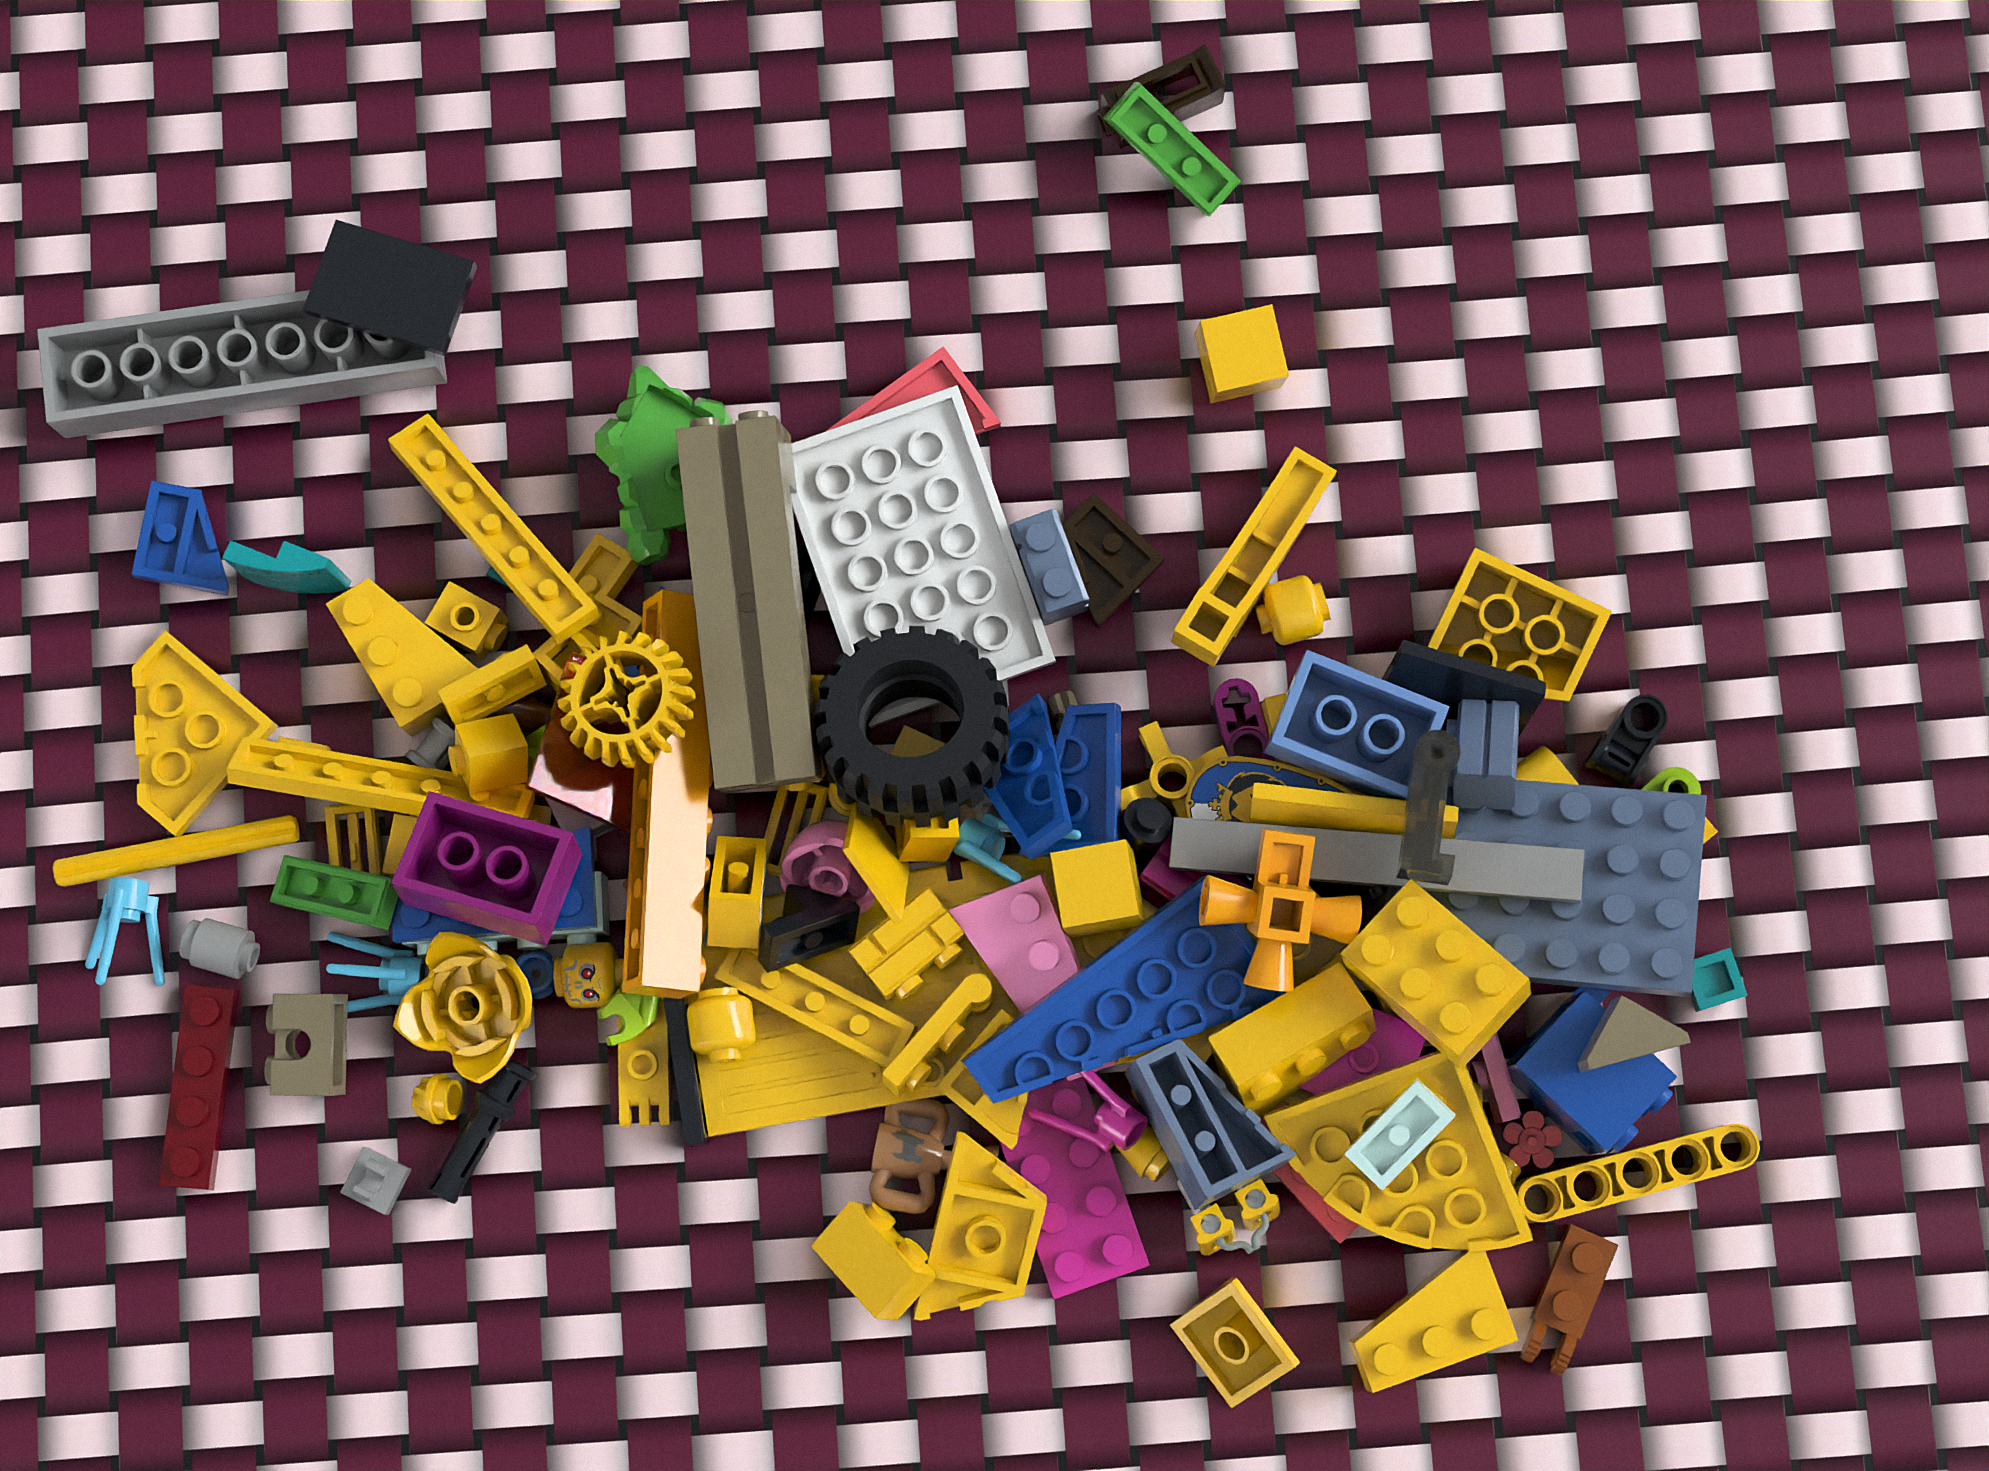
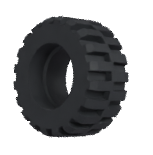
[814,626,1010,828]

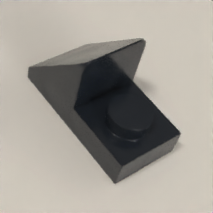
[758,884,860,973]

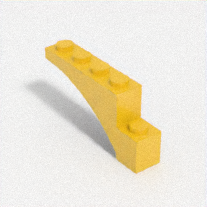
[1171,446,1337,667]

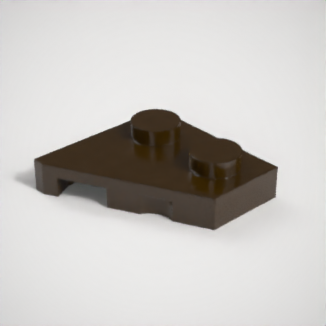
[1062,492,1165,629]

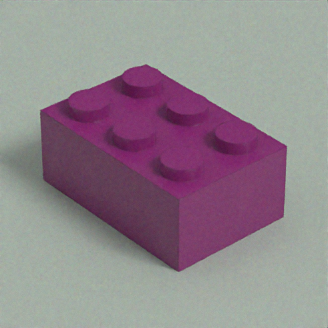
[391,791,582,946]

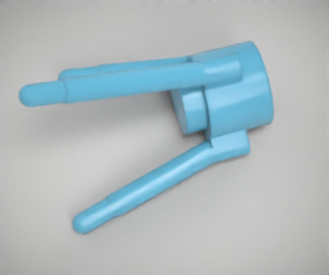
[953,812,1081,884]
[85,877,165,986]
[326,932,425,1012]

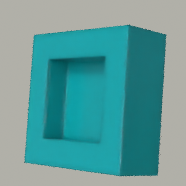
[1691,948,1747,1012]

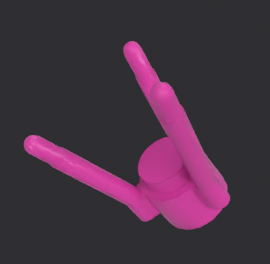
[1029,1070,1148,1152]

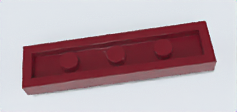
[159,985,240,1190]

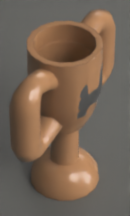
[869,1098,1000,1214]

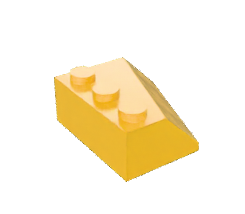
[1427,548,1612,702]

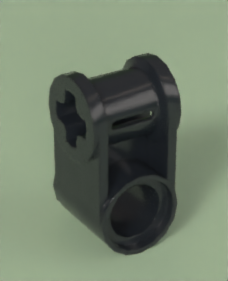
[1583,694,1668,789]

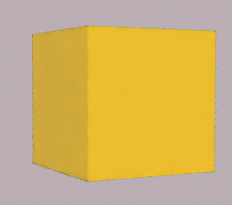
[1194,304,1289,403]
[1050,839,1145,938]

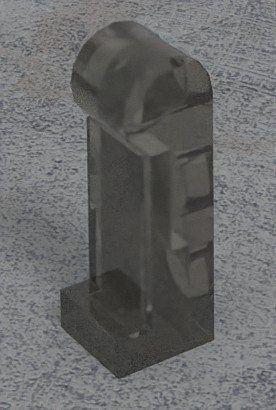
[1396,730,1461,886]

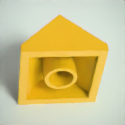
[1170,1277,1300,1408]

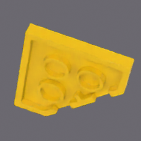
[132,630,278,837]

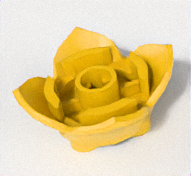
[393,931,532,1084]

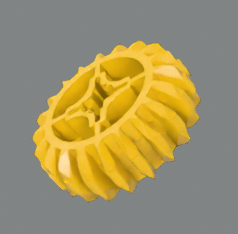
[557,631,696,769]

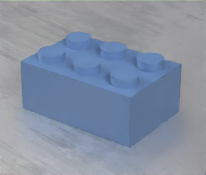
[1264,650,1450,801]

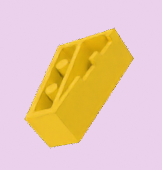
[326,578,478,737]
[1208,962,1376,1118]
[1348,1250,1519,1393]

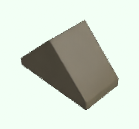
[1577,995,1691,1073]

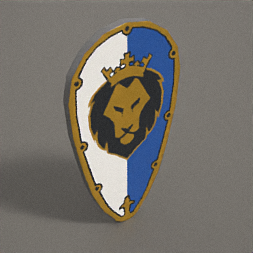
[1185,756,1354,823]

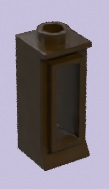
[1096,44,1226,149]

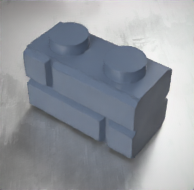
[1009,508,1089,626]
[1443,699,1519,810]

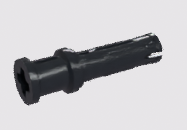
[427,1057,538,1204]

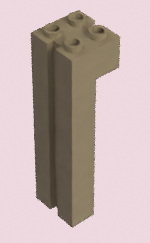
[676,410,823,793]

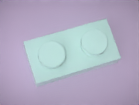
[1344,1078,1455,1190]

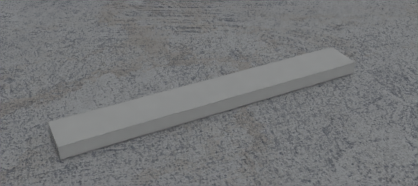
[1169,817,1584,903]

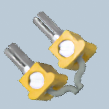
[1177,1178,1281,1256]

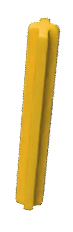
[53,815,300,887]

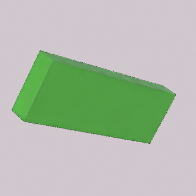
[1103,82,1241,217]
[270,855,399,931]

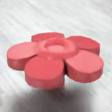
[1503,1111,1562,1169]

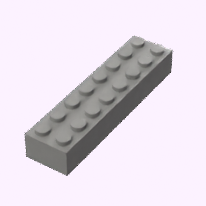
[37,290,447,438]

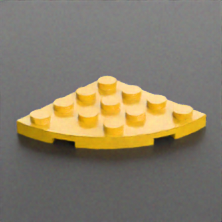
[1264,1051,1533,1252]

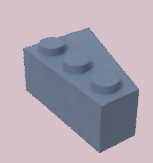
[1124,1038,1297,1210]

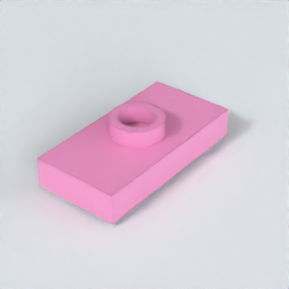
[1470,1032,1521,1124]

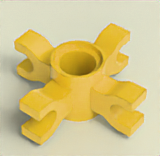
[1121,721,1228,818]

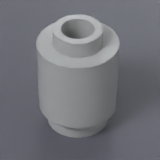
[180,918,260,979]

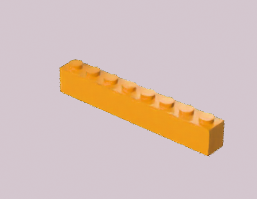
[622,589,714,999]

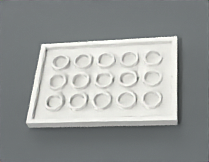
[791,385,1056,728]

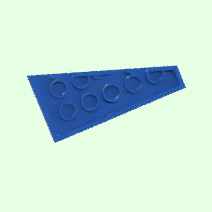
[960,876,1286,1103]

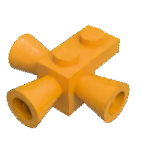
[1199,828,1362,992]

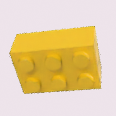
[1341,879,1531,1070]

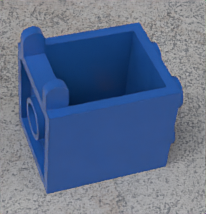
[1506,987,1677,1155]

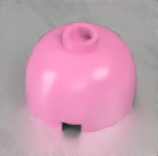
[780,819,875,916]

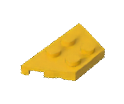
[914,1131,1047,1321]

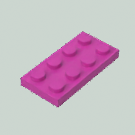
[999,1077,1150,1299]

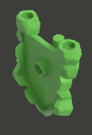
[595,365,732,565]

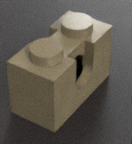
[264,994,348,1096]

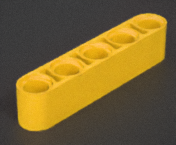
[1513,1124,1760,1223]

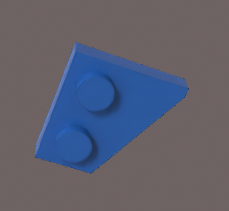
[131,480,230,595]

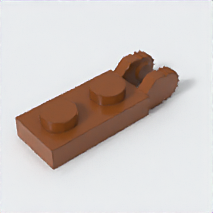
[1520,1224,1619,1376]

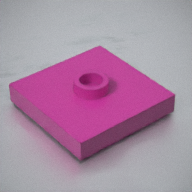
[1298,1007,1426,1095]

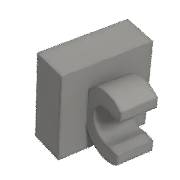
[340,1147,412,1215]

